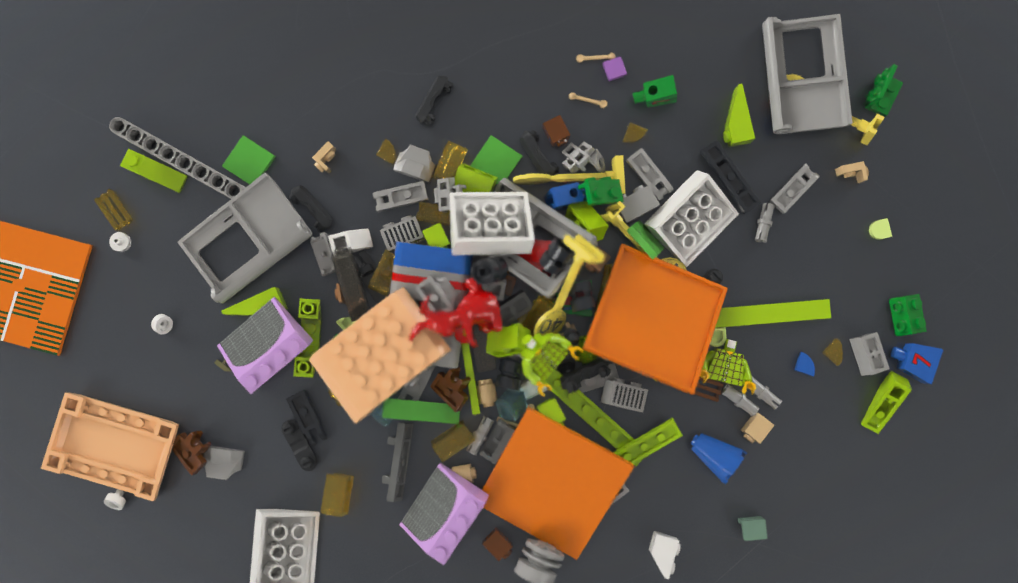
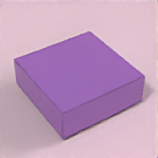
[603,56,627,81]

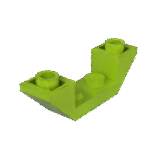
[293,298,322,378]

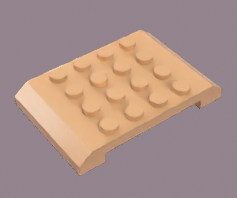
[309,287,452,424]
[41,392,179,501]

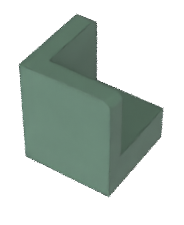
[738,516,767,541]

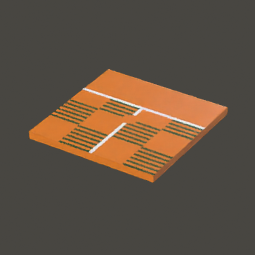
[0,221,93,356]

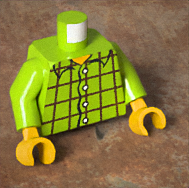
[520,333,584,396]
[700,339,756,395]

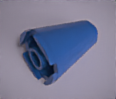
[690,433,747,485]

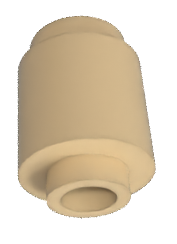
[476,379,498,408]
[451,464,477,483]

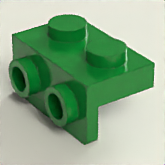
[578,177,624,205]
[889,294,927,336]

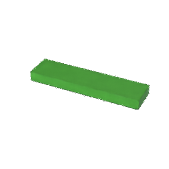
[382,398,460,424]

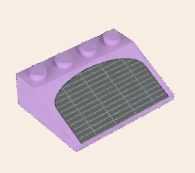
[217,297,313,394]
[400,463,489,565]

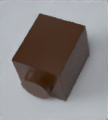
[542,115,570,147]
[482,527,513,561]

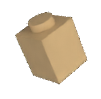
[741,413,774,444]

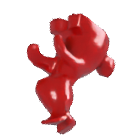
[409,277,502,348]

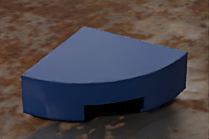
[794,352,815,377]

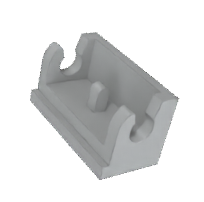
[310,232,341,276]
[849,332,890,376]

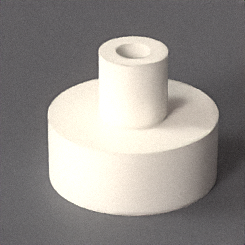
[109,232,131,252]
[151,314,173,334]
[104,489,126,510]

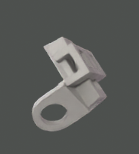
[562,141,605,174]
[434,177,466,213]

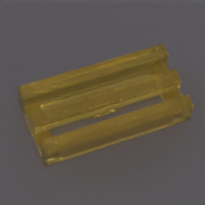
[94,189,133,231]

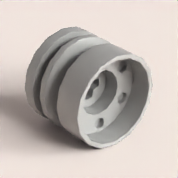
[514,538,565,583]

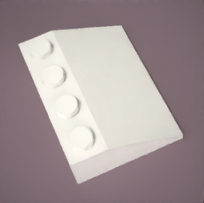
[644,170,739,267]
[449,192,534,255]
[250,509,320,583]

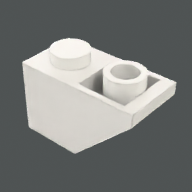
[328,228,374,257]
[649,531,681,579]

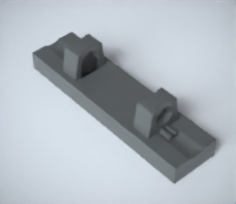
[382,422,413,502]

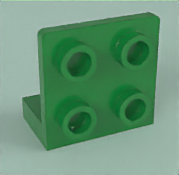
[864,64,903,117]

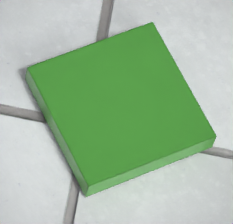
[222,135,276,184]
[470,135,522,187]
[627,220,664,259]

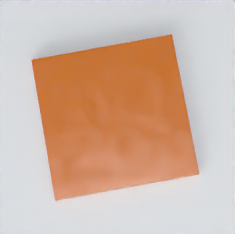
[582,243,728,395]
[482,407,634,560]

